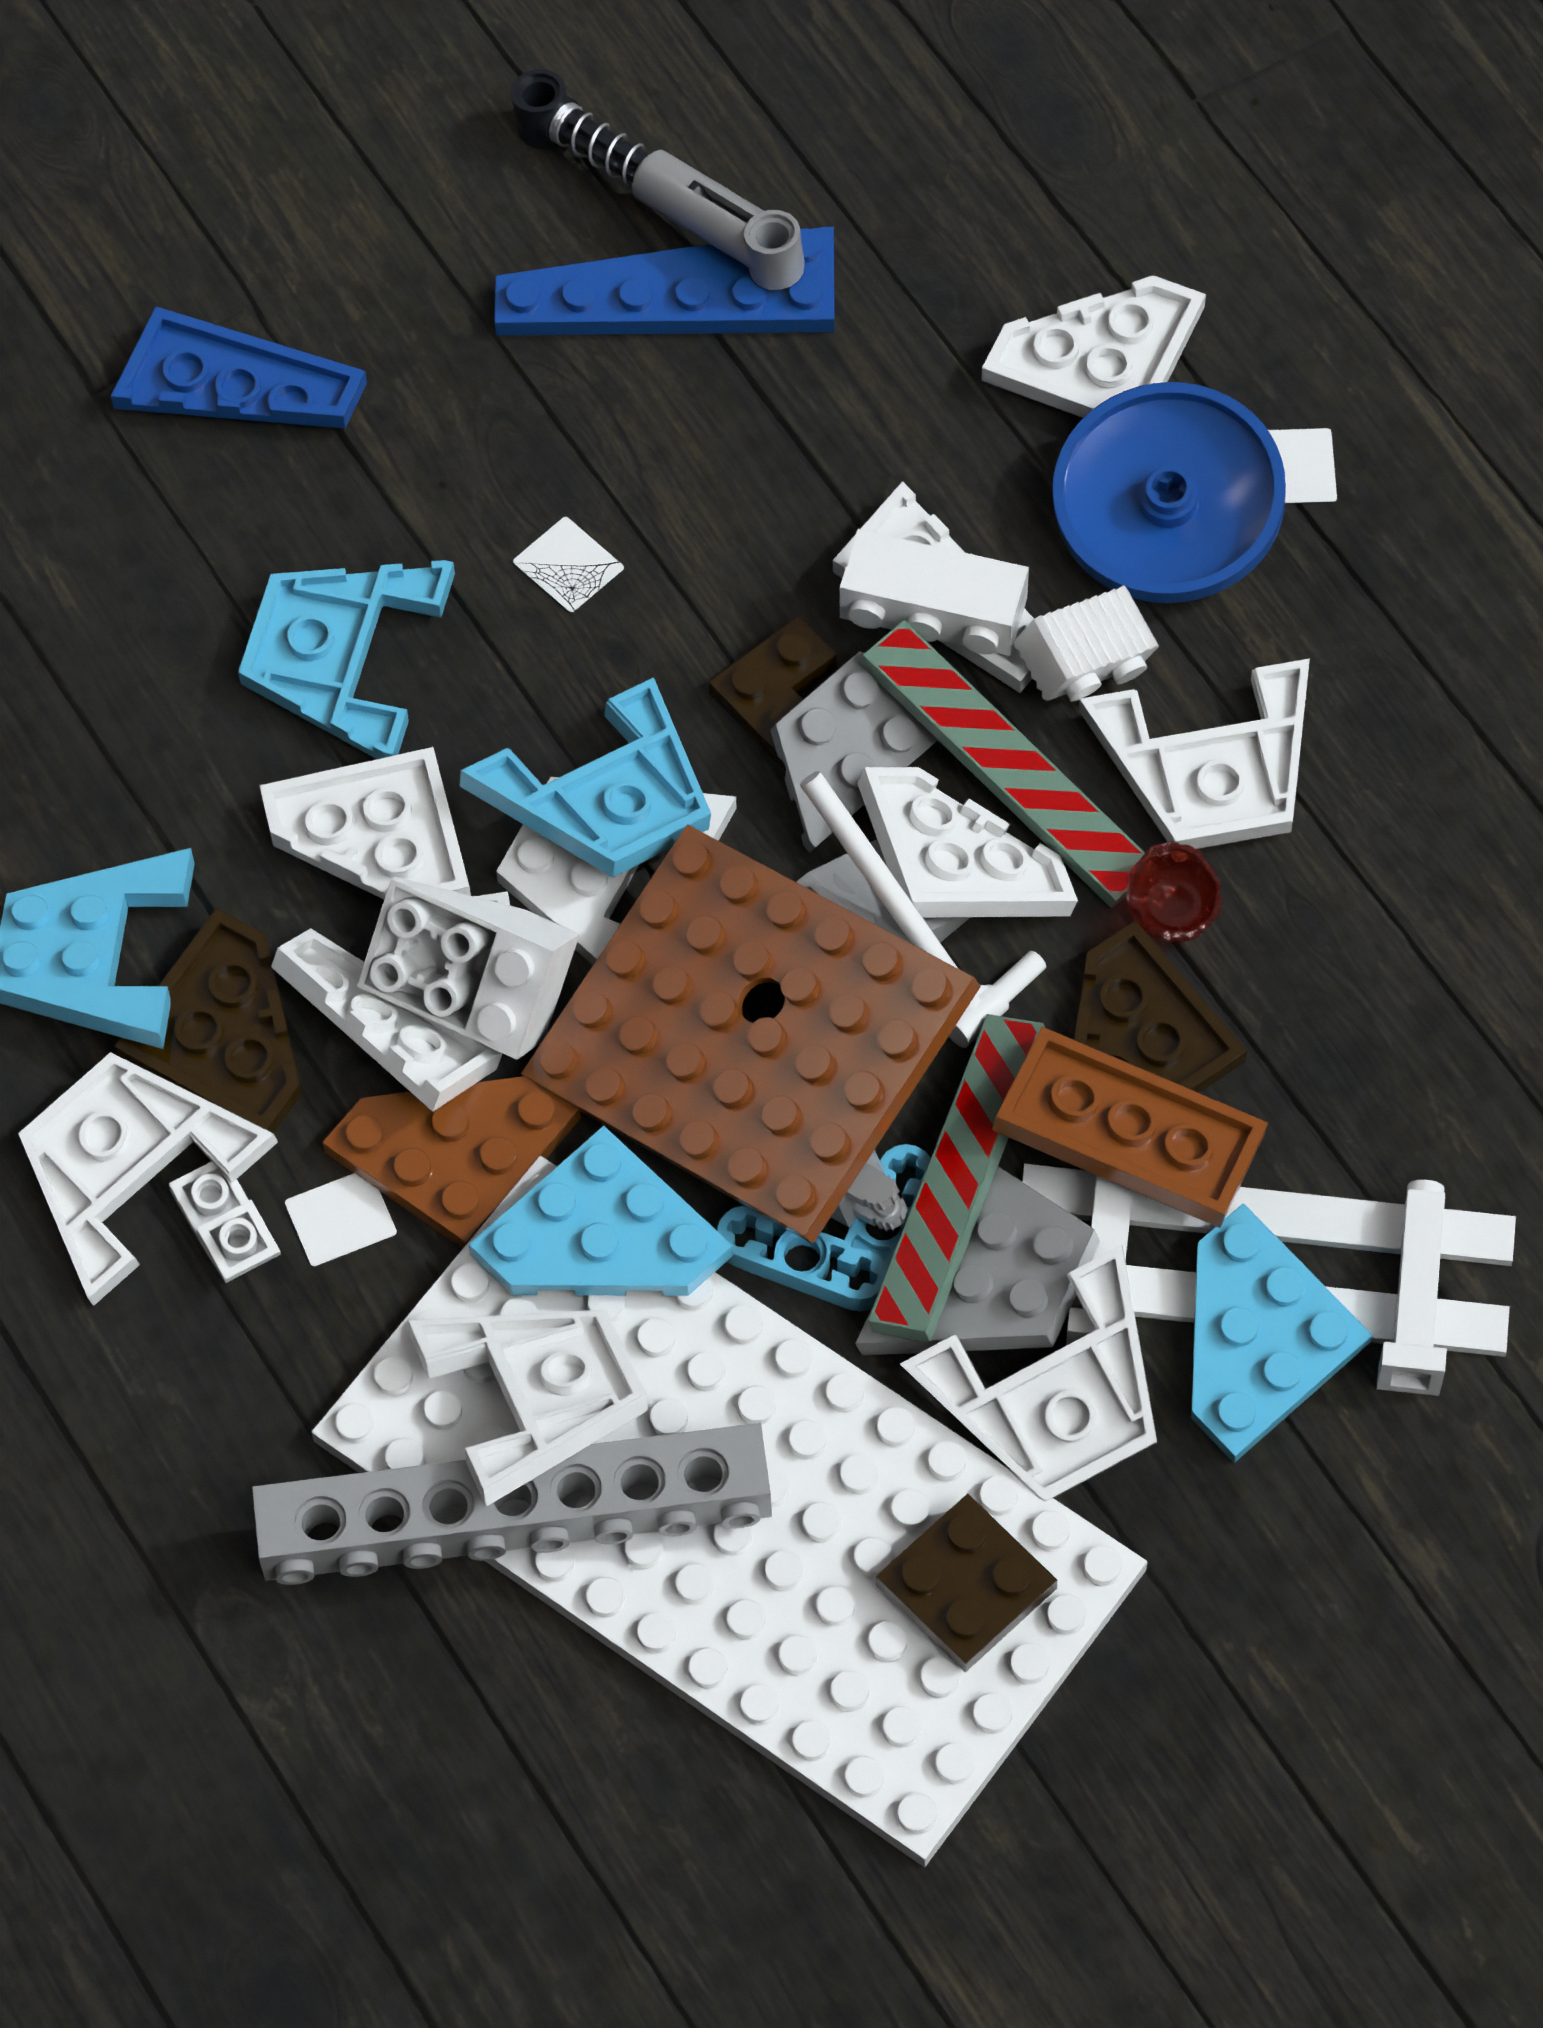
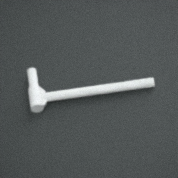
[800,771,1046,1048]

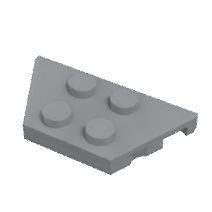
[770,651,938,852]

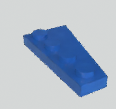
[111,307,367,429]

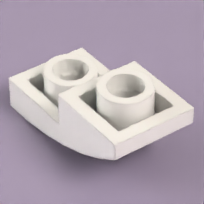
[169,1161,281,1283]

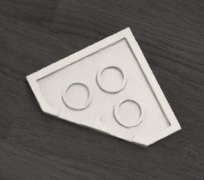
[982,275,1206,418]
[259,747,471,899]
[857,767,1078,918]

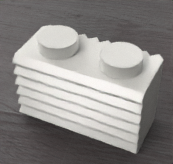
[1014,585,1159,701]

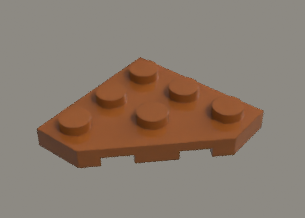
[322,1076,581,1249]

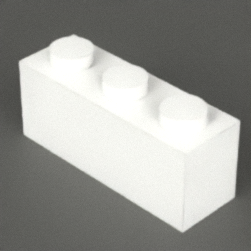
[840,529,1029,656]

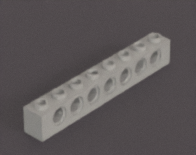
[252,1423,772,1585]

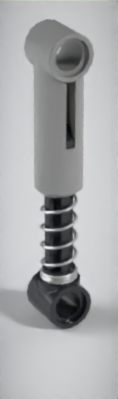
[511,69,805,290]

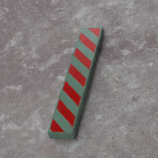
[860,620,1156,908]
[868,1014,1045,1343]

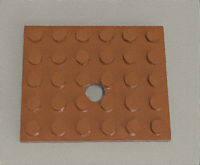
[521,824,981,1244]

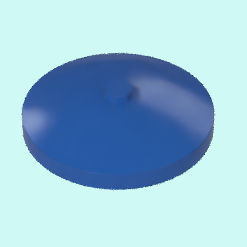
[1053,382,1286,603]

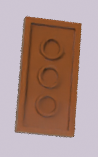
[992,1027,1268,1228]

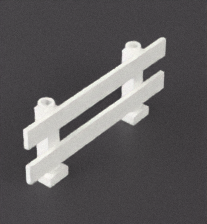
[1022,1164,1516,1396]

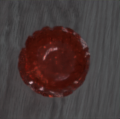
[1127,841,1222,943]

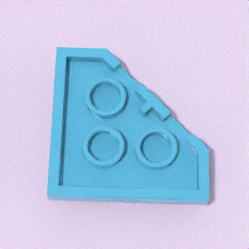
[468,1126,733,1296]
[1191,1203,1373,1463]

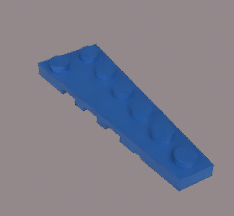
[495,227,835,335]

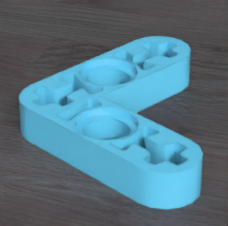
[717,1144,931,1312]

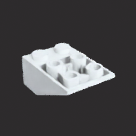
[357,877,580,1060]

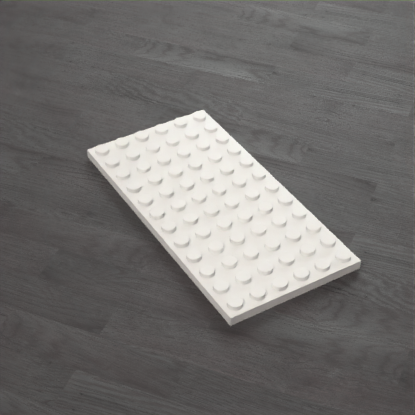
[311,1155,1147,1867]

